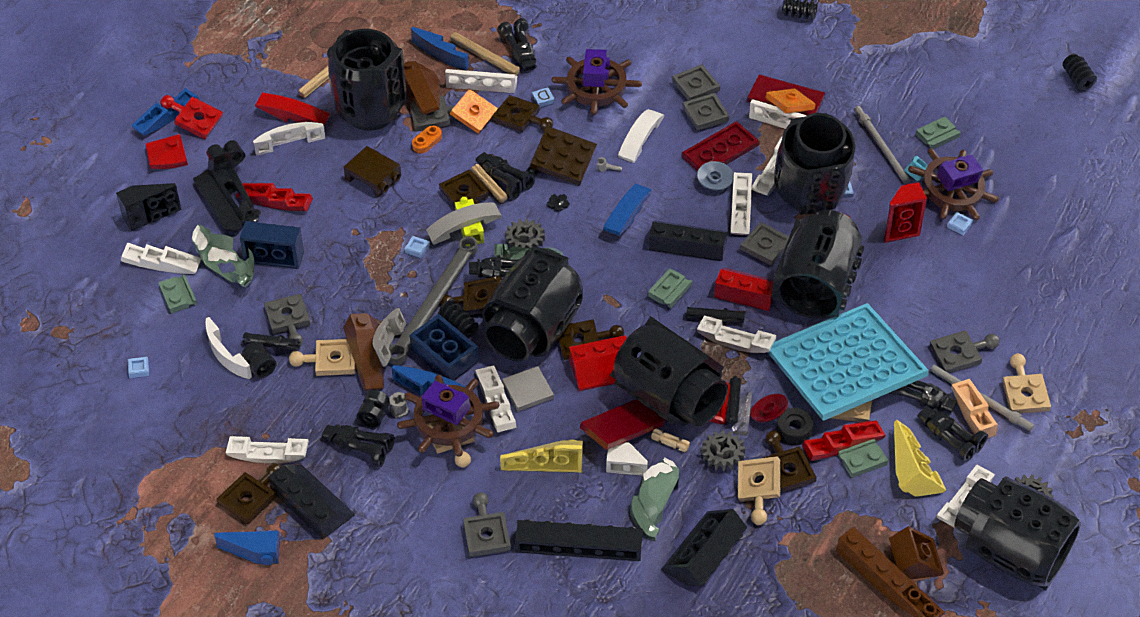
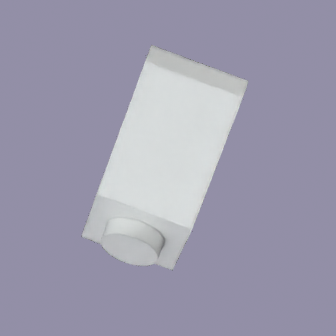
[606,442,648,476]

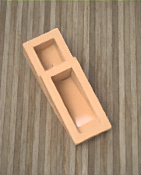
[951,379,998,438]

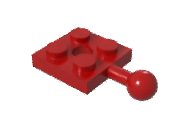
[160,95,223,140]

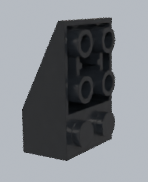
[116,183,182,231]

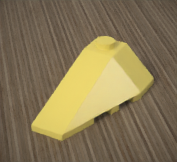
[894,420,946,497]
[500,440,583,472]

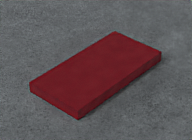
[747,74,825,116]
[681,121,760,171]
[580,399,665,450]

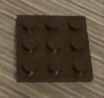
[529,126,597,186]

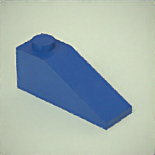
[215,531,280,565]

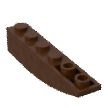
[836,527,945,617]

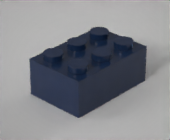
[240,221,304,269]
[409,314,479,380]

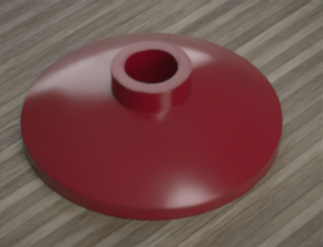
[750,394,788,422]

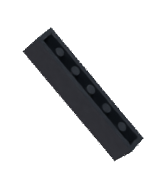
[515,519,643,561]

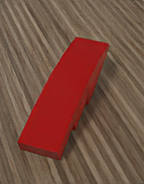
[255,92,330,126]
[236,183,313,212]
[802,420,886,461]

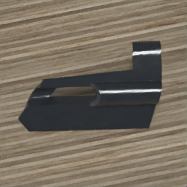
[193,140,254,232]

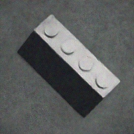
[649,220,728,261]
[268,465,355,539]
[661,509,747,586]

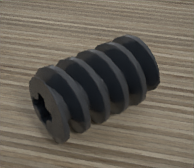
[782,0,819,21]
[1062,54,1097,90]
[438,299,479,339]

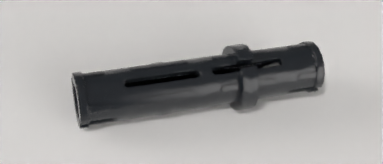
[686,306,745,323]
[242,332,301,351]

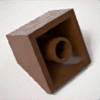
[889,526,944,580]

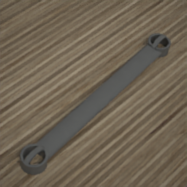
[389,236,478,365]

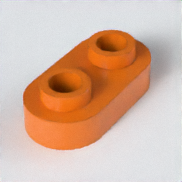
[412,126,442,154]

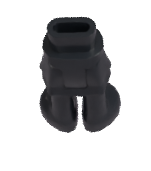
[497,18,537,71]
[475,152,535,199]
[469,250,530,278]
[889,380,958,413]
[917,406,988,461]
[322,424,395,467]

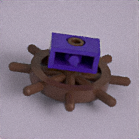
[551,49,642,115]
[908,148,999,221]
[397,375,500,457]

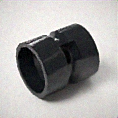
[241,342,277,379]
[357,390,390,428]

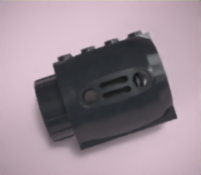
[327,29,407,131]
[774,113,856,215]
[771,210,864,319]
[483,246,583,362]
[610,316,728,427]
[954,476,1081,591]

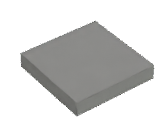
[502,366,554,412]

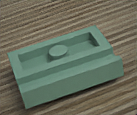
[916,117,961,149]
[648,268,692,309]
[158,274,197,314]
[838,438,888,478]

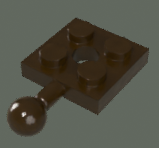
[491,95,553,132]
[439,169,489,207]
[439,276,502,315]
[559,319,624,360]
[763,431,817,493]
[217,463,281,524]

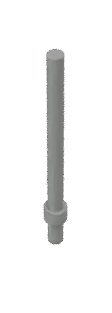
[854,106,910,184]
[930,365,1035,432]

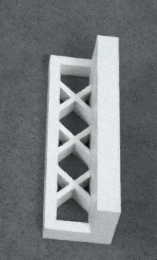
[445,69,517,93]
[749,99,806,129]

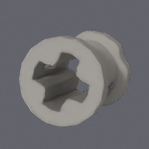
[389,392,409,418]

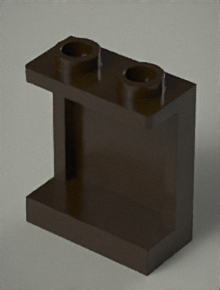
[343,146,401,197]

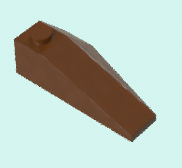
[404,61,440,114]
[343,313,384,391]

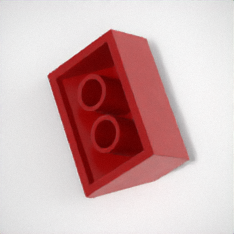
[884,182,927,243]
[714,268,774,311]
[569,335,627,391]

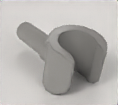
[596,157,622,172]

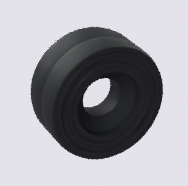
[776,408,814,445]

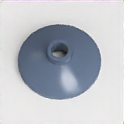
[697,161,734,191]

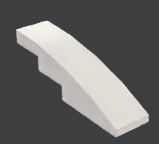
[731,172,752,235]
[121,243,201,274]
[475,365,516,432]

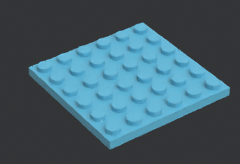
[767,303,929,421]

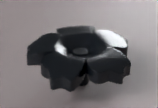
[547,194,570,211]
[243,208,261,224]

